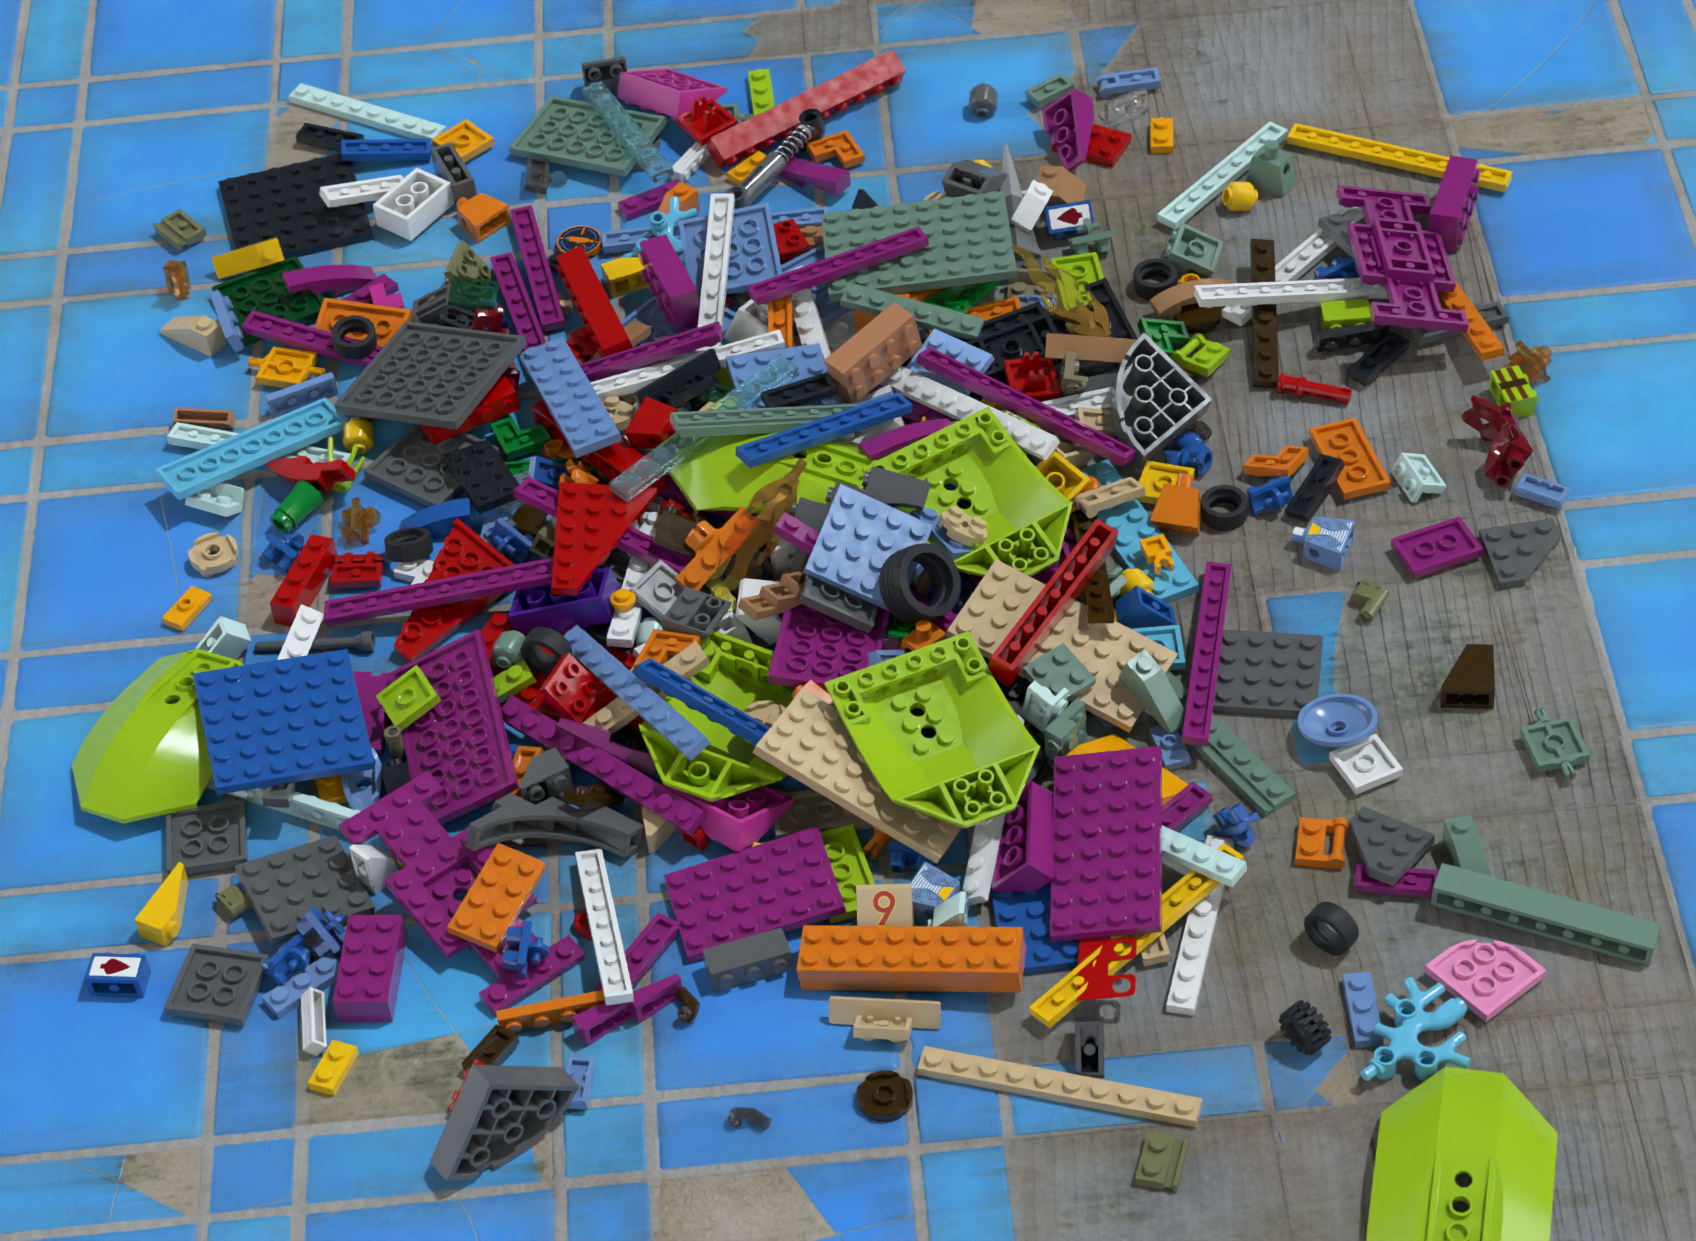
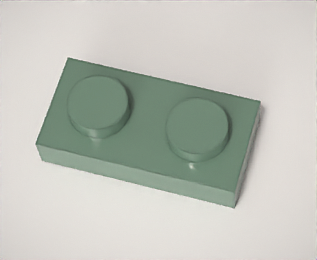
[1026,73,1074,108]

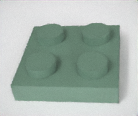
[1022,643,1096,702]

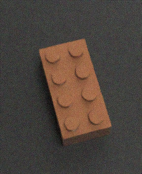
[824,302,923,404]

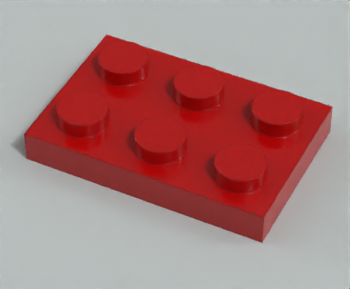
[1052,124,1132,167]

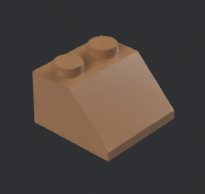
[1038,166,1086,217]

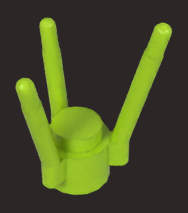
[328,437,366,493]

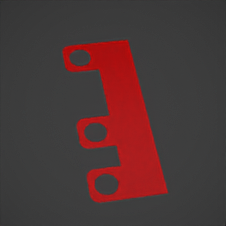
[1077,937,1137,1001]

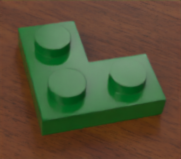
[1137,318,1189,357]
[490,417,551,461]

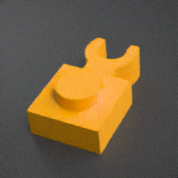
[1139,534,1174,575]

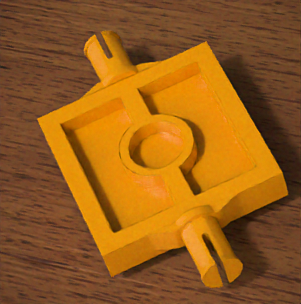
[248,346,325,388]

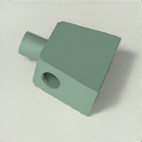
[1247,140,1296,197]

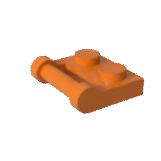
[1295,817,1349,869]

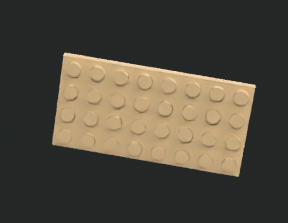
[946,559,1178,733]
[753,688,963,864]

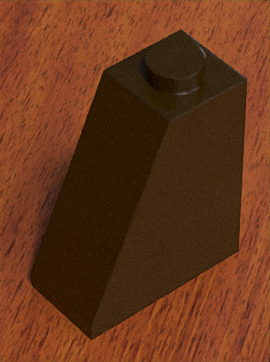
[1440,644,1495,709]

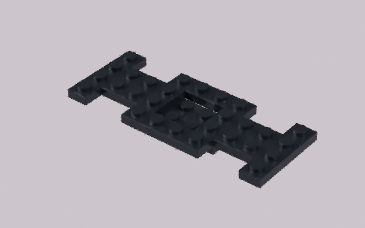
[901,278,1138,399]

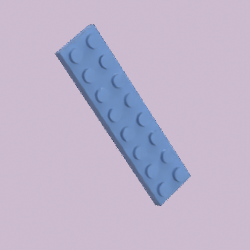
[519,337,622,458]

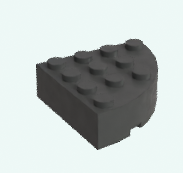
[1110,333,1212,469]
[430,1065,579,1182]

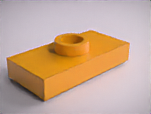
[162,586,213,632]
[315,775,348,804]

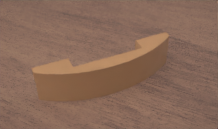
[1150,278,1236,317]

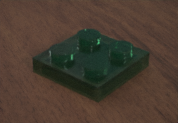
[448,276,500,312]

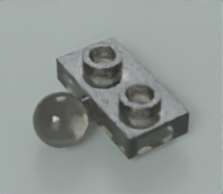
[524,155,567,195]

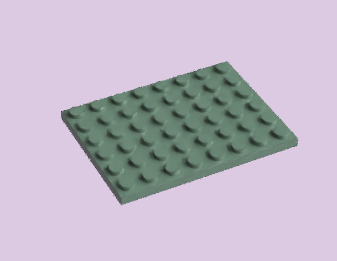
[821,191,1018,302]

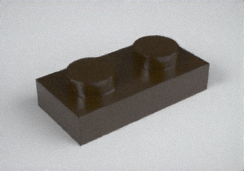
[462,1024,519,1071]

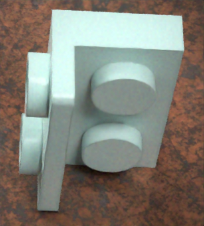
[1391,453,1447,503]
[185,482,244,517]
[1021,681,1069,733]

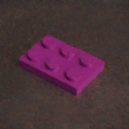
[1391,516,1483,579]

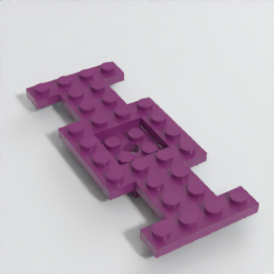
[1336,185,1469,333]
[339,771,585,1017]

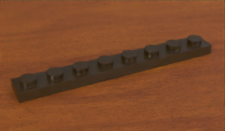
[1250,239,1279,388]
[1071,510,1115,624]

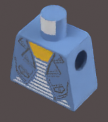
[1292,517,1355,571]
[910,862,970,922]

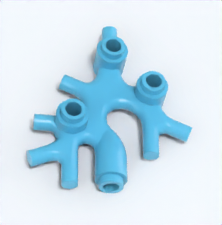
[623,197,698,257]
[1360,977,1471,1082]

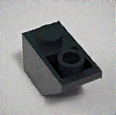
[381,757,411,795]

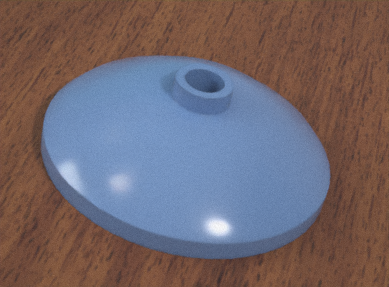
[1297,694,1378,748]

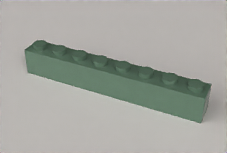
[1430,863,1661,966]

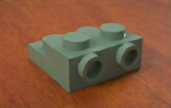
[1163,223,1224,277]
[1044,698,1087,771]

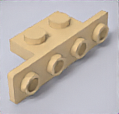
[829,996,941,1042]

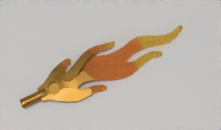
[708,458,808,598]

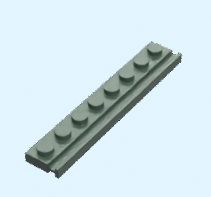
[670,404,866,438]
[1166,671,1296,817]

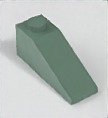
[1118,650,1185,734]
[1443,814,1491,876]

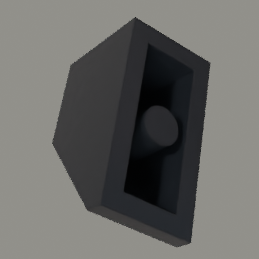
[1075,1016,1104,1078]

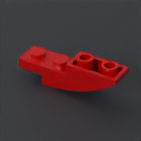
[266,456,356,492]

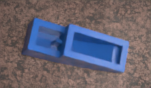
[400,498,473,539]

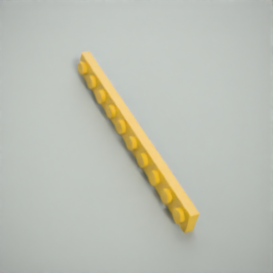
[1287,123,1513,192]
[1029,843,1244,1028]

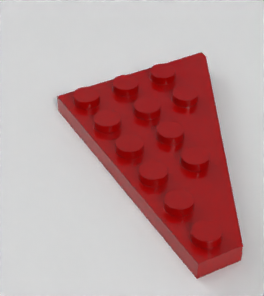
[551,482,657,596]
[394,518,514,663]

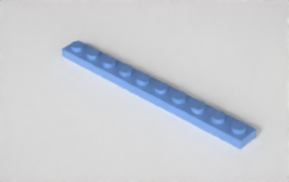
[602,206,829,254]
[564,625,710,761]

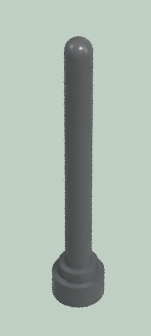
[255,631,376,652]

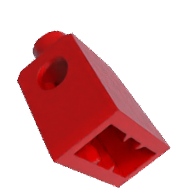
[624,397,684,450]

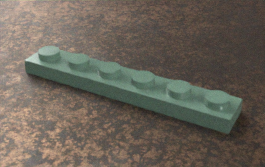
[840,282,984,340]

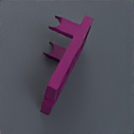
[353,671,392,756]

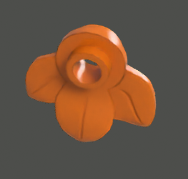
[543,439,576,459]

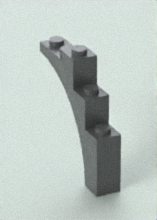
[785,466,931,573]
[466,793,644,858]

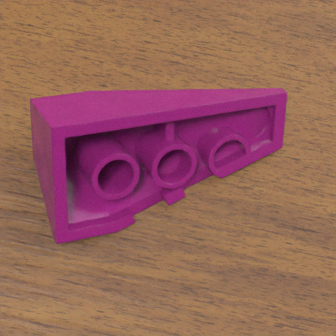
[1042,88,1095,172]

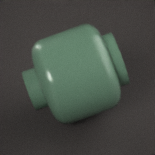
[491,630,526,669]

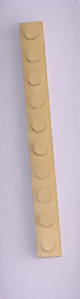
[917,1046,1202,1128]

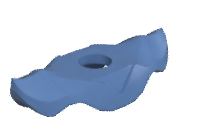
[341,747,383,811]

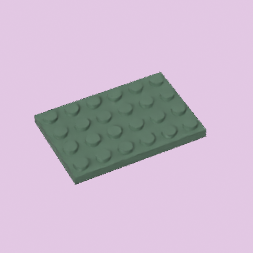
[509,96,667,177]

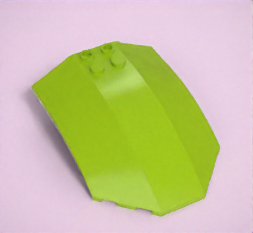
[638,631,835,802]

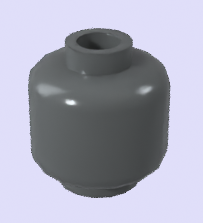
[969,83,998,118]

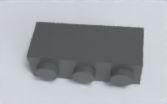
[430,142,477,205]
[702,927,793,991]

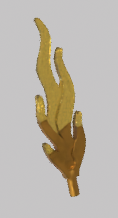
[1011,245,1112,338]

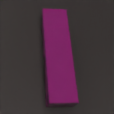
[779,157,851,197]
[558,717,656,777]
[571,974,682,1047]

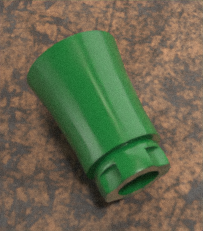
[270,480,324,533]

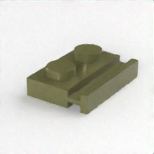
[153,209,207,251]
[1135,1131,1189,1193]

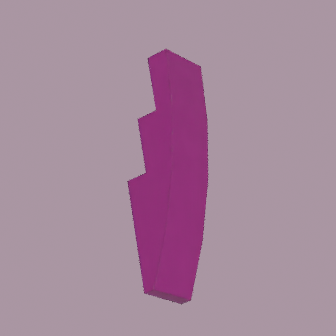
[282,265,377,295]
[858,418,952,460]

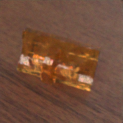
[163,260,191,301]
[1508,340,1552,385]
[341,497,381,545]

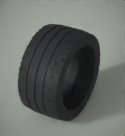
[879,543,961,624]

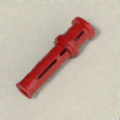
[1277,372,1352,404]

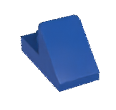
[528,456,571,490]

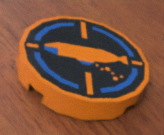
[557,225,603,257]

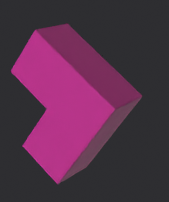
[369,283,405,309]

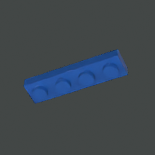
[341,139,431,162]

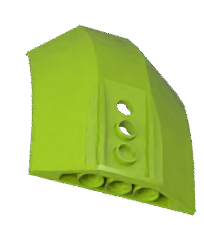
[862,406,1073,577]
[668,433,878,515]
[825,631,1041,829]
[72,649,244,824]
[1366,1066,1558,1241]

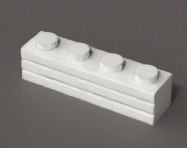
[669,142,711,183]
[301,987,327,1056]

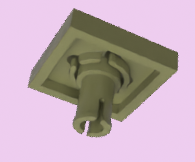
[444,241,493,305]

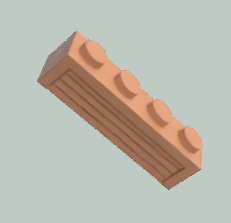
[173,408,236,429]

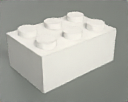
[373,168,454,241]

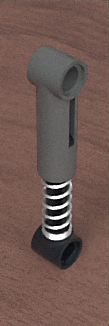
[725,108,826,209]

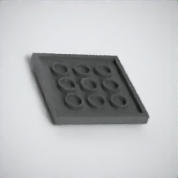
[364,424,500,507]
[1212,629,1323,718]
[235,835,375,946]

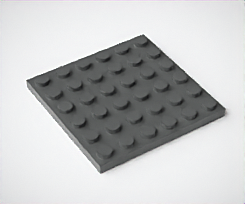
[334,321,527,430]

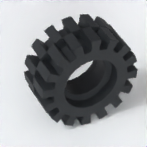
[1279,1000,1332,1056]

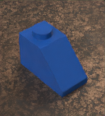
[1115,585,1176,629]

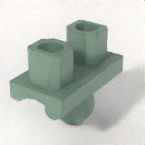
[1067,218,1113,255]

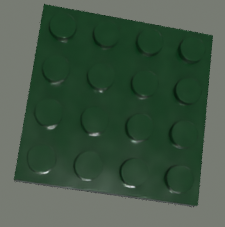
[211,256,324,346]

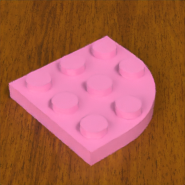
[1425,939,1546,1022]

